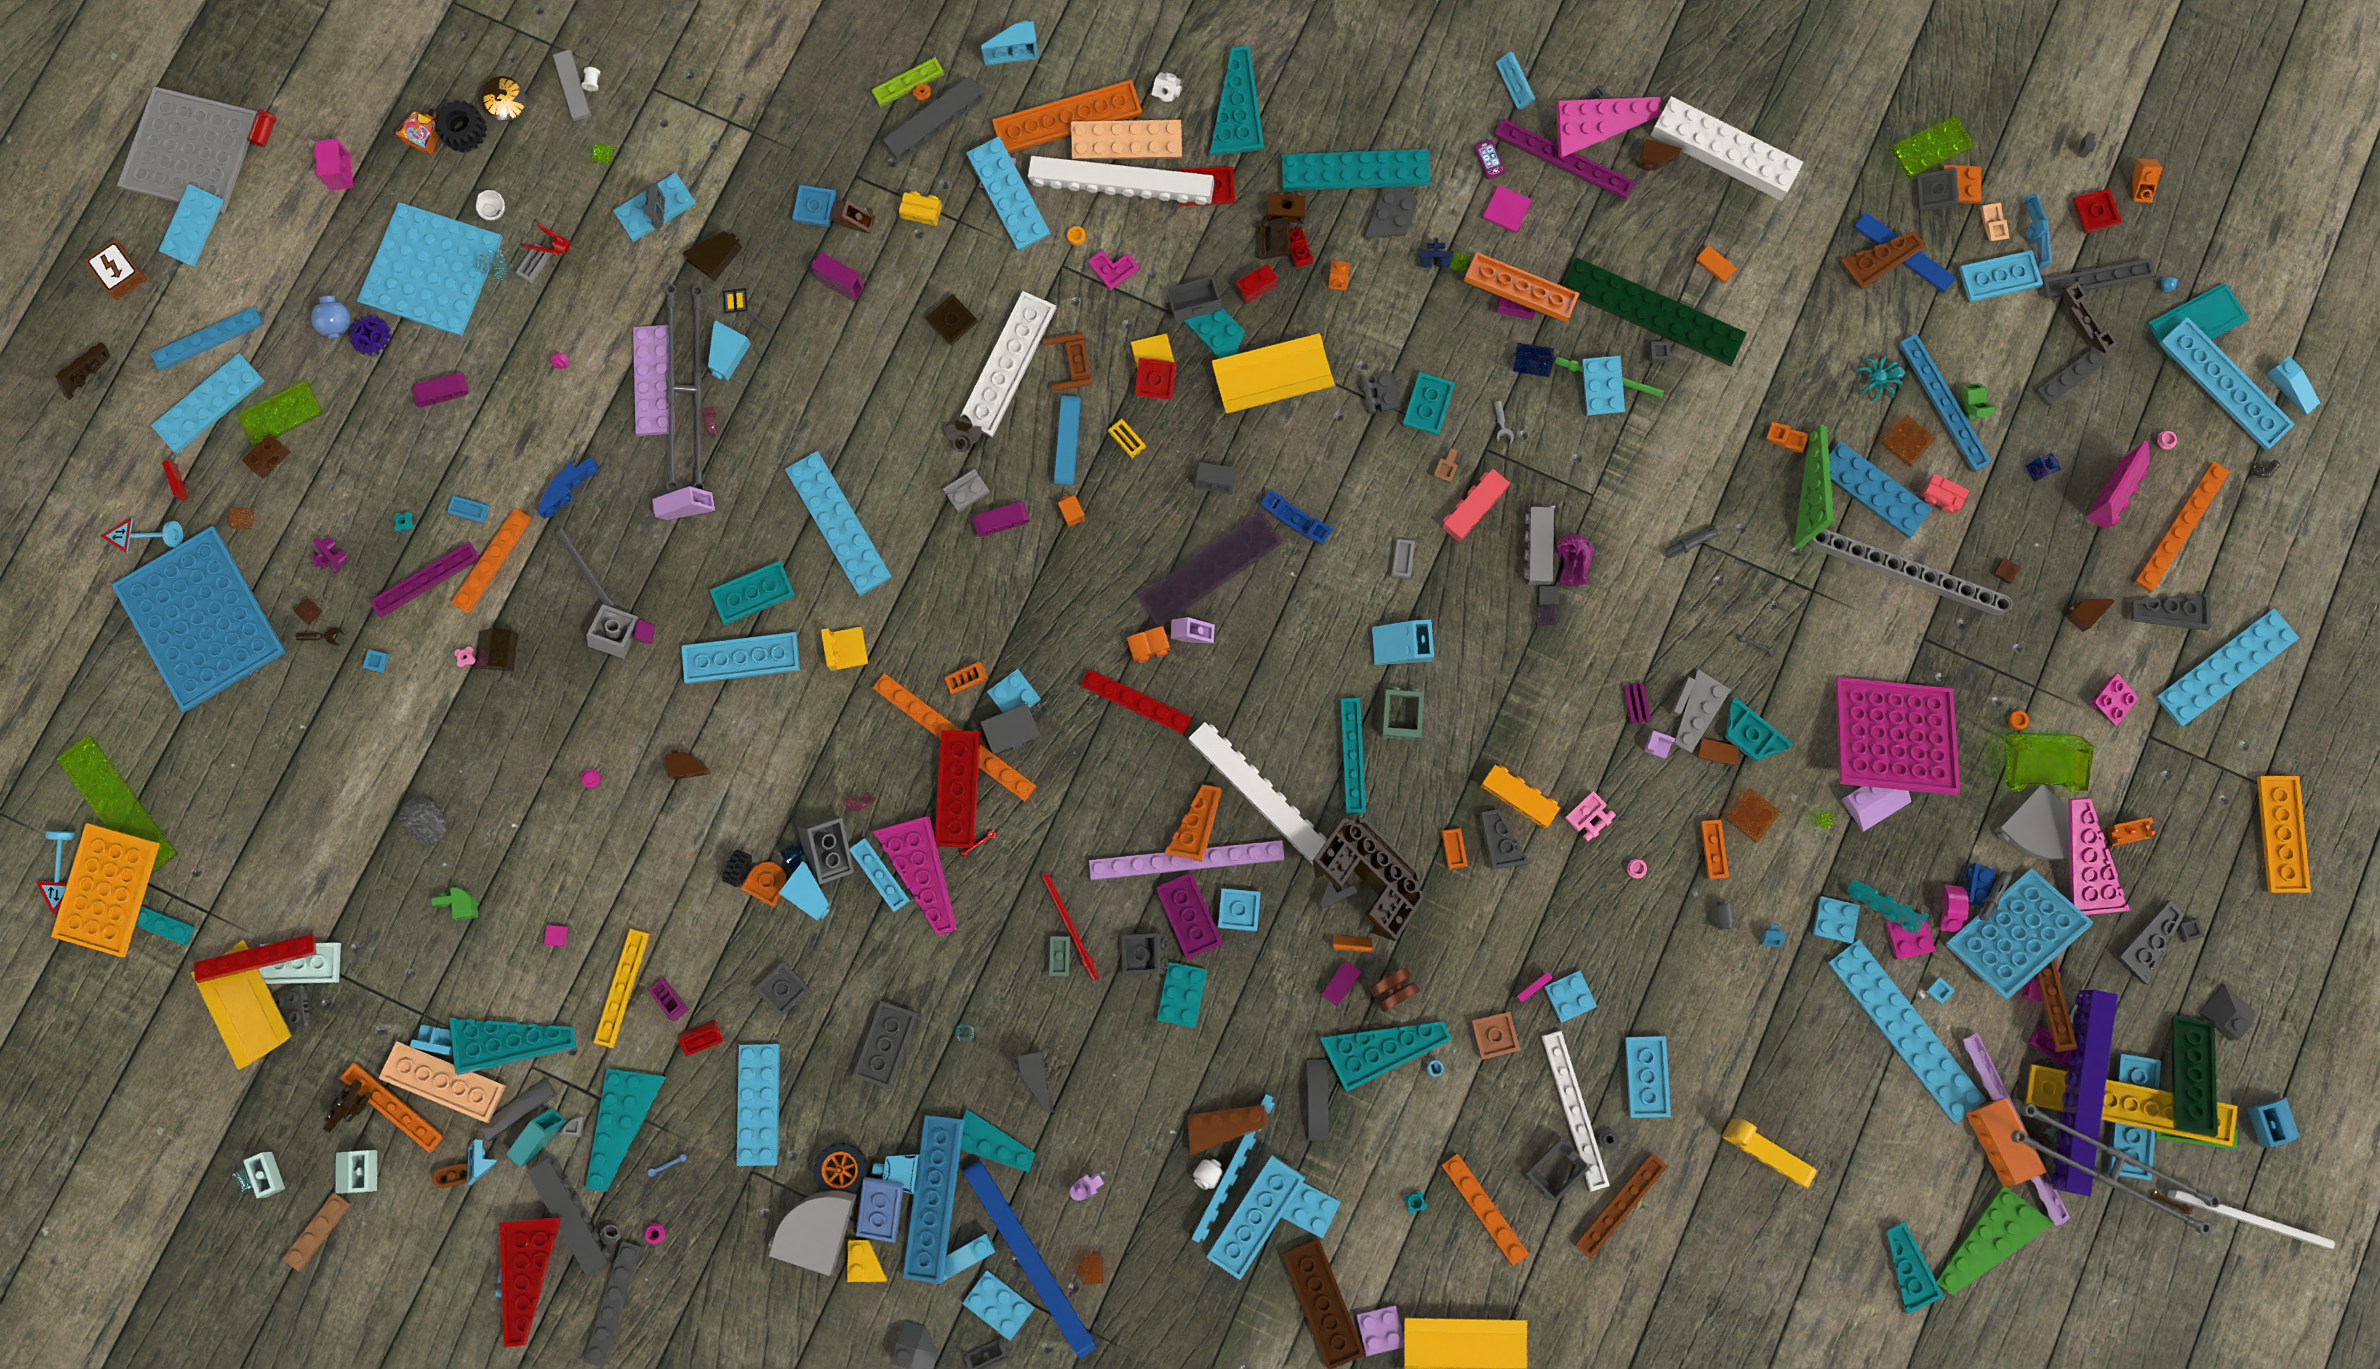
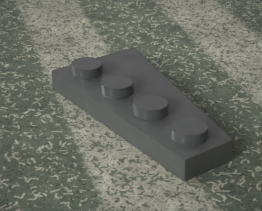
[2131,593,2211,631]
[2116,900,2184,985]

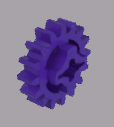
[349,315,392,356]

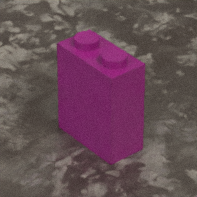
[812,252,865,302]

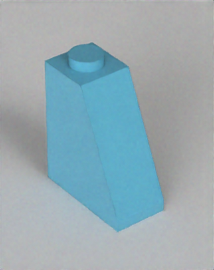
[708,321,751,381]
[779,861,830,920]

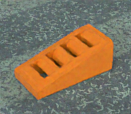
[944,662,989,695]

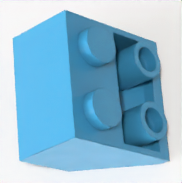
[2247,1098,2300,1147]

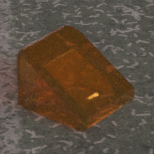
[228,507,254,529]

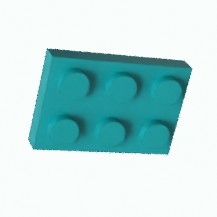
[1403,372,1455,436]
[1157,962,1207,1028]

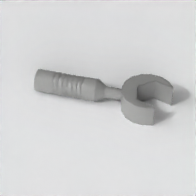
[1494,401,1514,445]

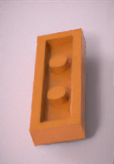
[1700,820,1729,880]

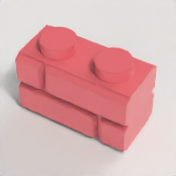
[1921,473,1969,514]

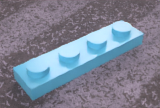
[849,838,910,913]

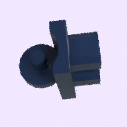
[1418,238,1453,268]

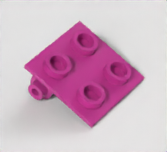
[2090,673,2139,727]

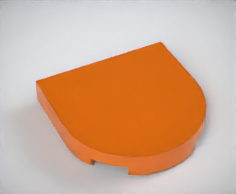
[740,862,787,908]

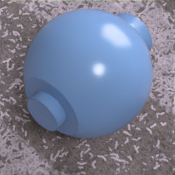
[311,296,351,339]

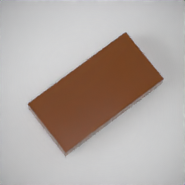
[1697,738,1740,766]

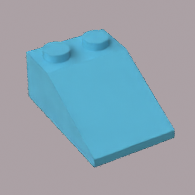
[981,21,1039,66]

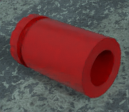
[247,110,277,147]

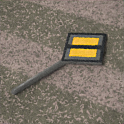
[723,288,773,332]

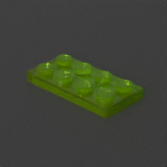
[1891,115,1975,179]
[237,380,324,447]

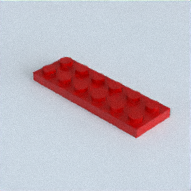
[935,730,981,848]

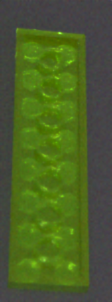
[56,735,179,876]

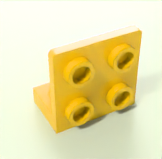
[821,627,868,671]

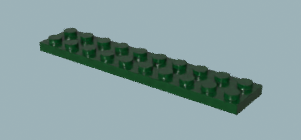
[1563,257,1747,367]

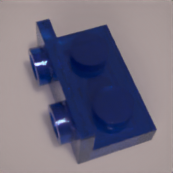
[1513,343,1554,377]

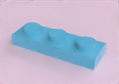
[1496,52,1536,110]

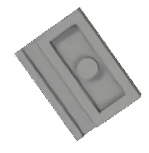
[943,469,990,513]

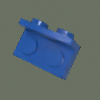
[1964,863,1995,907]

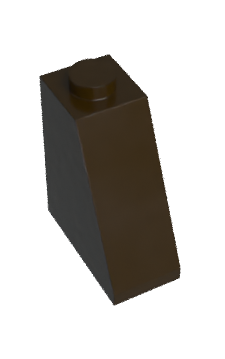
[682,231,742,281]

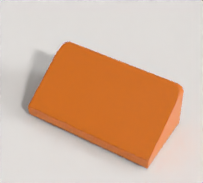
[1332,934,1373,953]

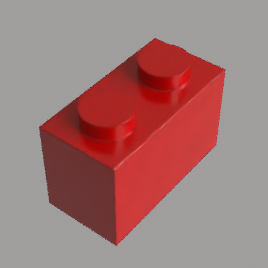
[1236,263,1278,304]

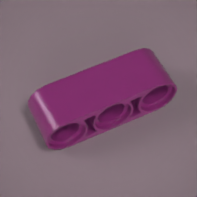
[411,373,469,407]
[972,502,1030,537]

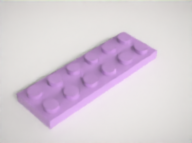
[633,325,675,436]

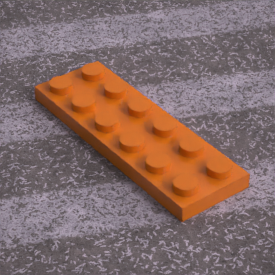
[1464,252,1580,323]

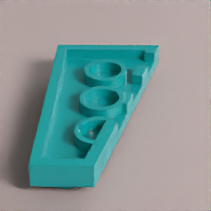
[1846,879,1929,935]
[1885,1221,1944,1314]

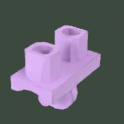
[1070,1173,1104,1201]

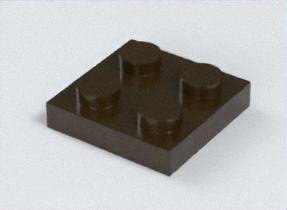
[925,294,978,346]

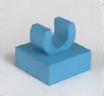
[1761,923,1786,947]

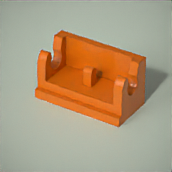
[2106,817,2155,847]

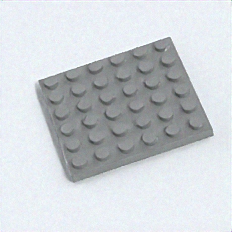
[117,86,258,214]

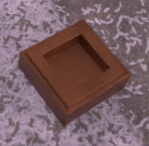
[1993,558,2021,584]

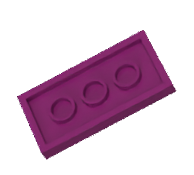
[1156,872,1223,960]

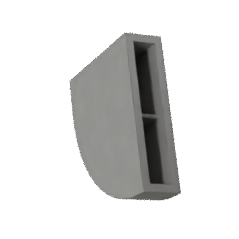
[1995,784,2069,861]
[768,1191,856,1276]

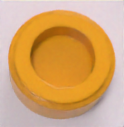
[1067,226,1086,246]

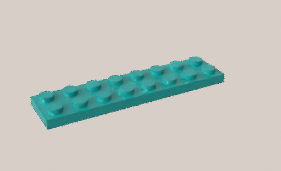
[1282,149,1431,191]

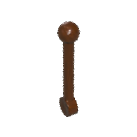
[2151,1191,2192,1215]

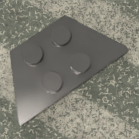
[1365,187,1418,240]

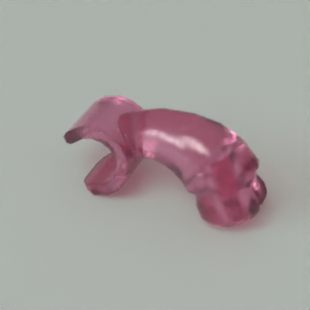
[704,406,719,436]
[844,792,875,811]

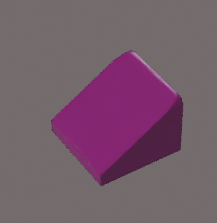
[633,620,655,644]

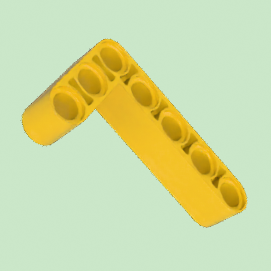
[1722,1119,1817,1189]

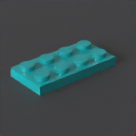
[710,561,795,626]

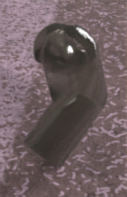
[2252,460,2281,478]

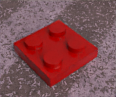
[2072,188,2122,234]
[1134,358,1176,400]

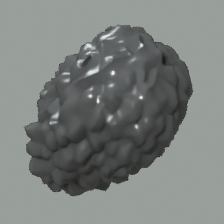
[399,797,447,845]

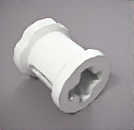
[582,67,601,91]

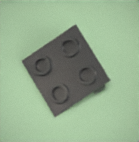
[272,986,311,1029]

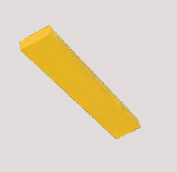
[593,929,650,1048]

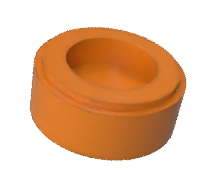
[2008,710,2029,730]

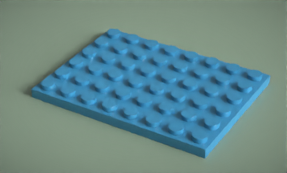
[112,526,286,712]

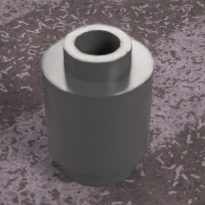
[1713,901,1735,930]

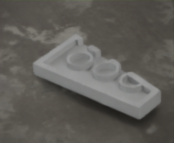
[1673,669,1731,754]

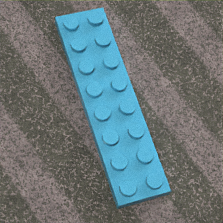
[2159,317,2295,451]
[785,451,892,597]
[2155,608,2299,728]

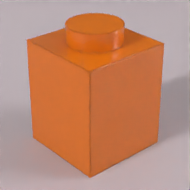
[1058,495,1085,528]

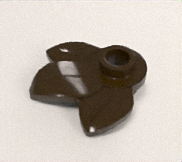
[945,414,982,452]

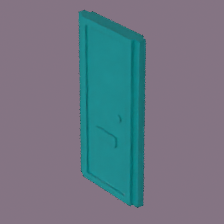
[2148,282,2249,361]

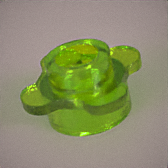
[1450,252,1470,272]
[1815,812,1837,829]

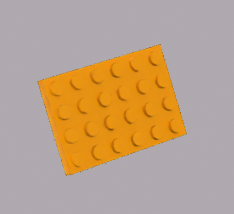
[51,823,160,957]

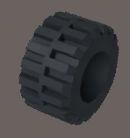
[435,100,487,152]

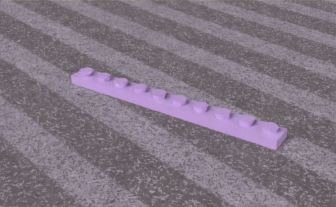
[1089,840,1284,880]
[1963,1032,2070,1226]

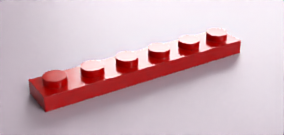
[1080,669,1192,735]
[194,934,317,983]

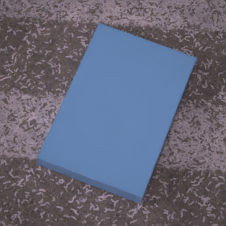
[856,1177,904,1243]

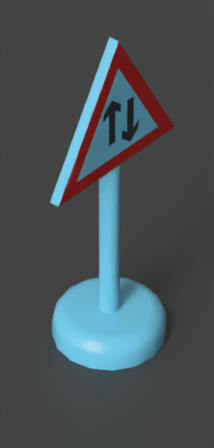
[101,517,183,554]
[36,831,76,915]

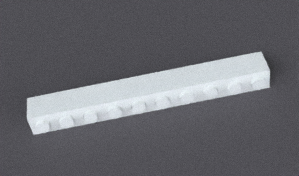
[1028,156,1214,205]
[1189,722,1327,877]

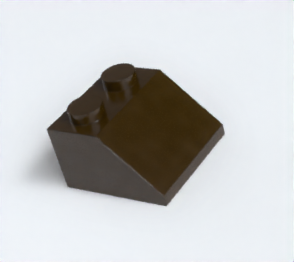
[474,628,518,671]

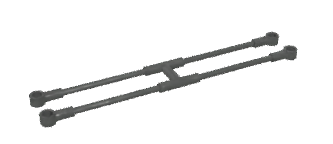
[665,284,705,493]
[2011,1104,2220,1234]

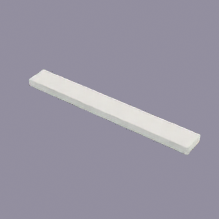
[1541,1031,1610,1192]
[2167,1190,2335,1249]

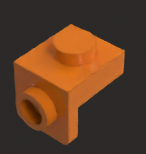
[1328,260,1350,291]

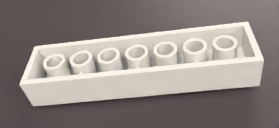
[1651,96,1803,201]

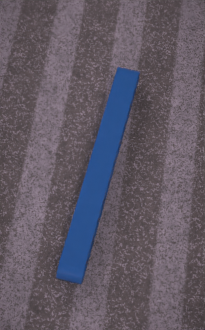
[963,1159,1097,1359]

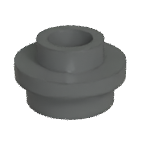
[1599,1129,1619,1150]
[600,1225,620,1245]

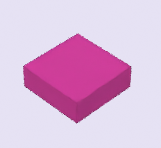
[544,925,568,947]

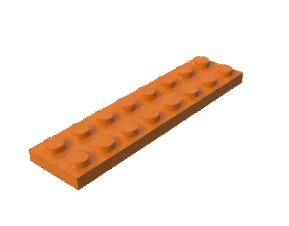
[992,79,1142,154]

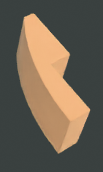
[1980,203,2009,242]

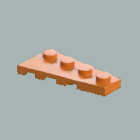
[1164,785,1222,862]

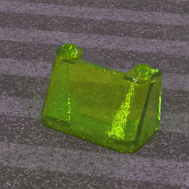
[2005,733,2094,793]

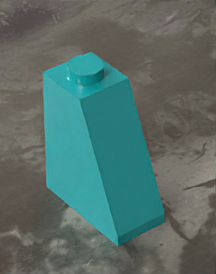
[506,1108,567,1167]

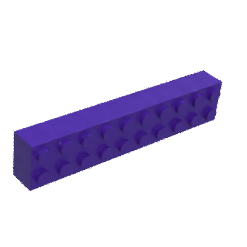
[2051,990,2118,1197]

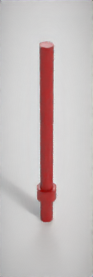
[1041,873,1099,981]

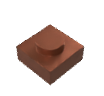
[293,597,323,625]

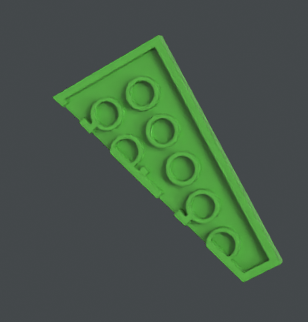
[1794,424,1834,549]
[1935,1185,2054,1296]

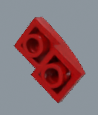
[1290,227,1313,268]

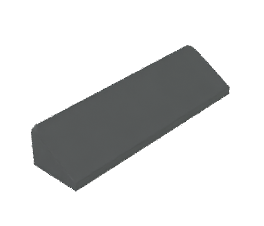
[480,1078,558,1141]

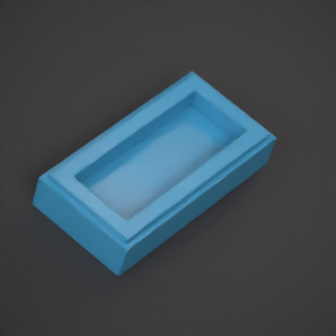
[446,495,490,524]

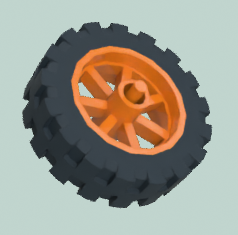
[813,1143,869,1194]

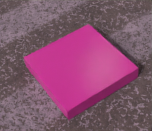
[1483,185,1532,233]

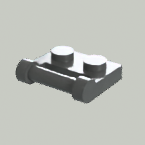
[644,183,666,229]

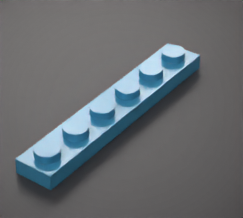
[151,306,264,371]

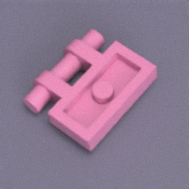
[1565,791,1616,842]

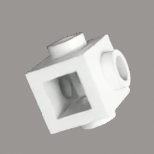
[1151,72,1182,102]

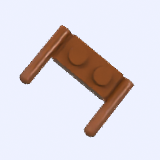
[1043,332,1092,391]

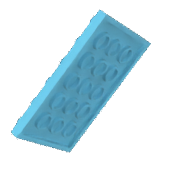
[1946,868,2093,1001]

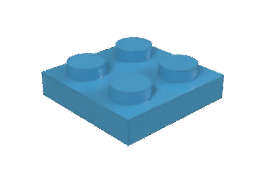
[792,185,837,227]

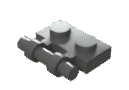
[1361,371,1400,414]

